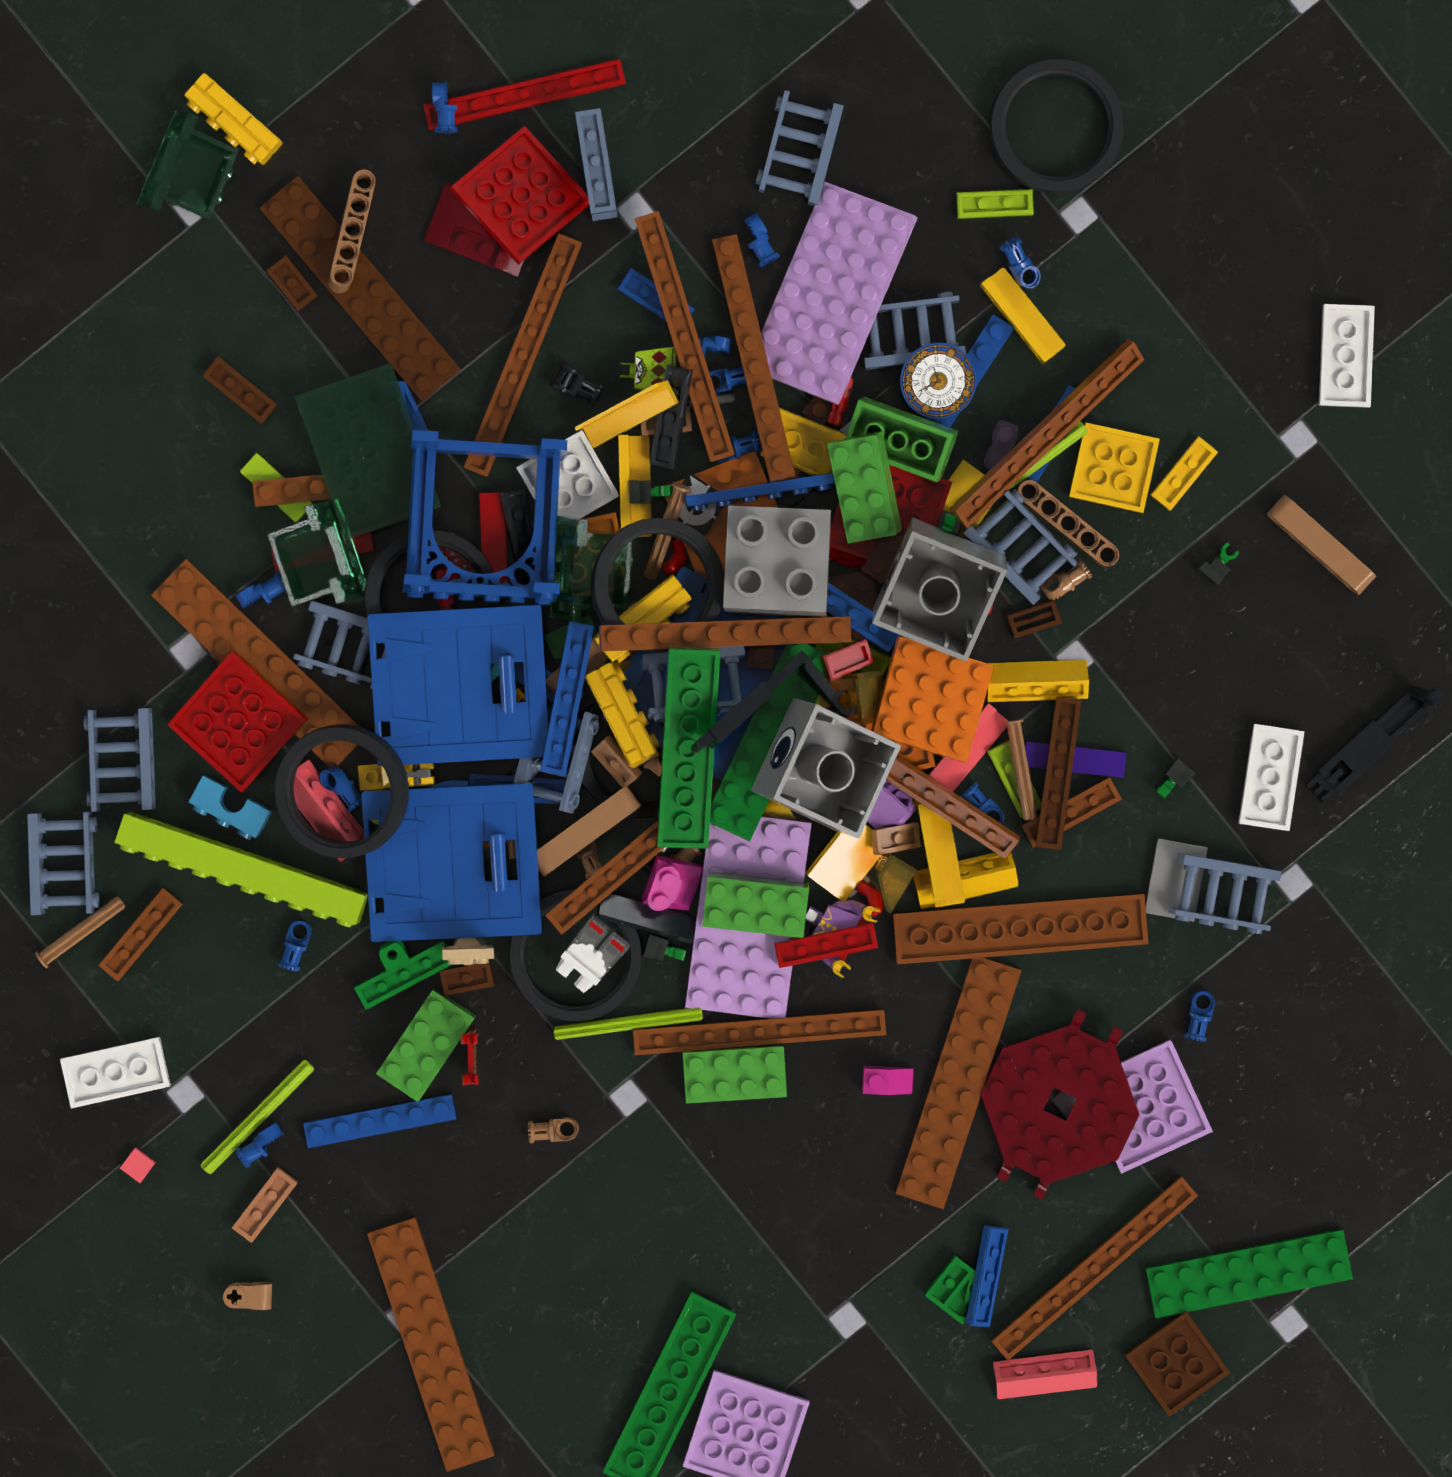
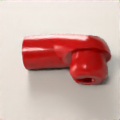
[662,539,687,575]
[855,880,883,917]

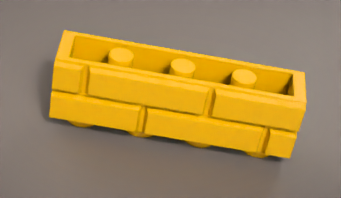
[184,73,283,165]
[592,575,692,663]
[585,662,661,768]

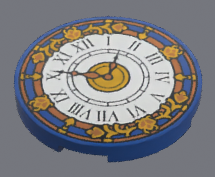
[900,342,976,419]

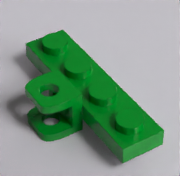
[354,940,452,1010]

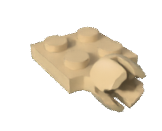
[442,937,494,965]

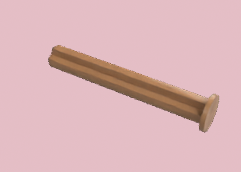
[643,482,691,581]
[1003,719,1037,820]
[35,896,125,968]

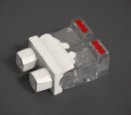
[556,914,631,993]

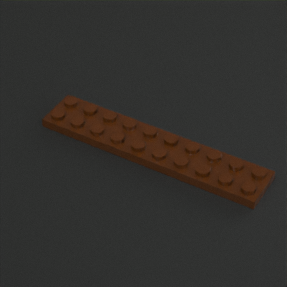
[260,176,461,402]

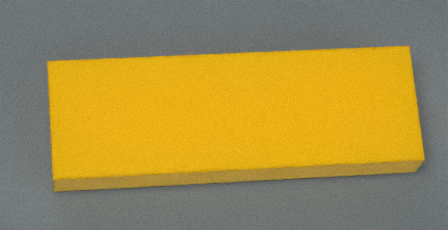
[1150,436,1218,511]

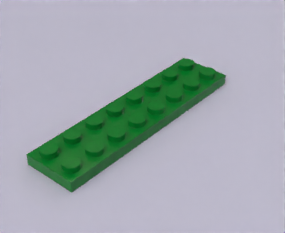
[710,644,827,842]
[657,647,721,849]
[1145,1229,1353,1318]
[602,1291,736,1477]

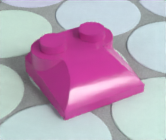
[641,855,704,911]

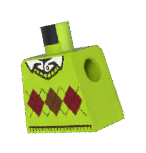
[620,347,676,391]

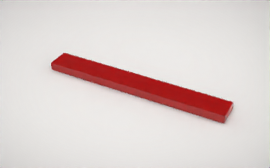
[423,59,626,131]

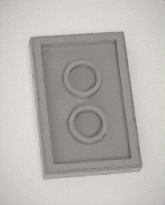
[1145,838,1208,922]

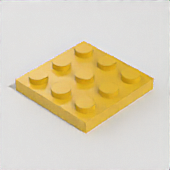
[1069,423,1160,513]

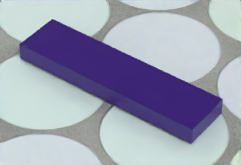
[1025,741,1127,778]

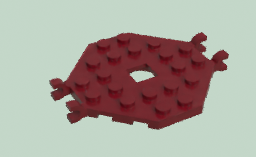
[981,1008,1140,1200]

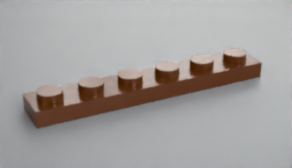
[1035,697,1082,850]

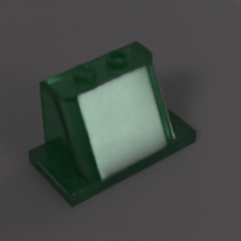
[136,111,239,220]
[267,499,366,606]
[550,515,633,622]

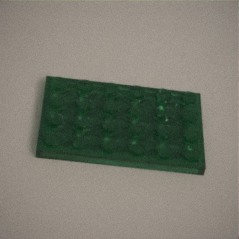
[295,363,442,541]

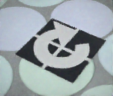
[663,472,724,536]

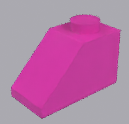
[862,1065,913,1095]

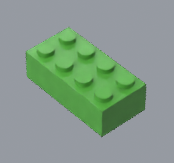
[846,396,958,482]
[827,431,902,544]
[702,872,809,938]
[376,988,476,1102]
[683,1044,787,1104]

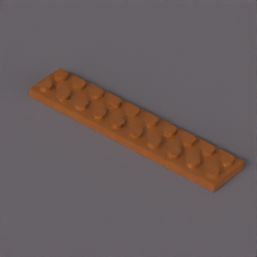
[151,559,361,767]
[893,894,1148,964]
[895,957,1022,1209]
[367,1217,495,1472]

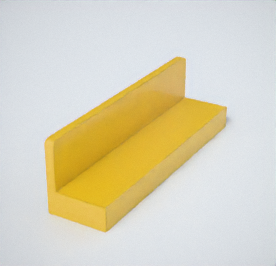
[980,268,1065,365]
[574,380,679,448]
[618,435,652,537]
[987,660,1089,702]
[918,804,965,908]
[912,852,1018,909]

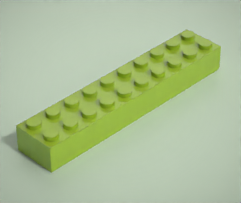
[114,812,368,927]

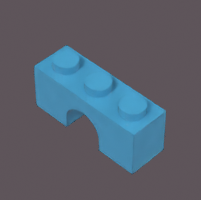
[189,775,273,840]

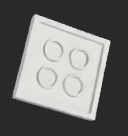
[516,430,620,524]

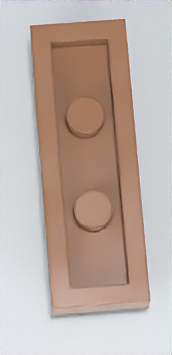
[232,1167,298,1243]

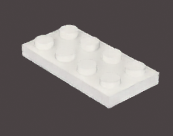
[1319,304,1375,408]
[1238,724,1304,831]
[60,1037,171,1108]

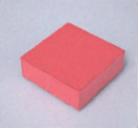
[120,1147,156,1183]

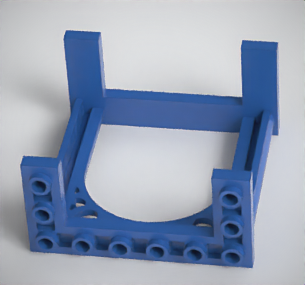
[402,430,568,605]

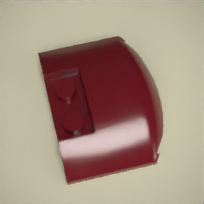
[424,183,524,277]

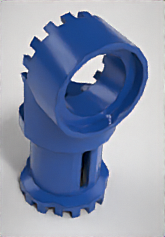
[432,82,458,133]
[745,213,780,267]
[999,237,1041,288]
[699,335,732,357]
[709,367,746,394]
[715,430,761,463]
[235,572,290,608]
[319,765,362,813]
[960,782,1004,824]
[278,919,312,971]
[1184,990,1215,1042]
[235,1122,283,1168]

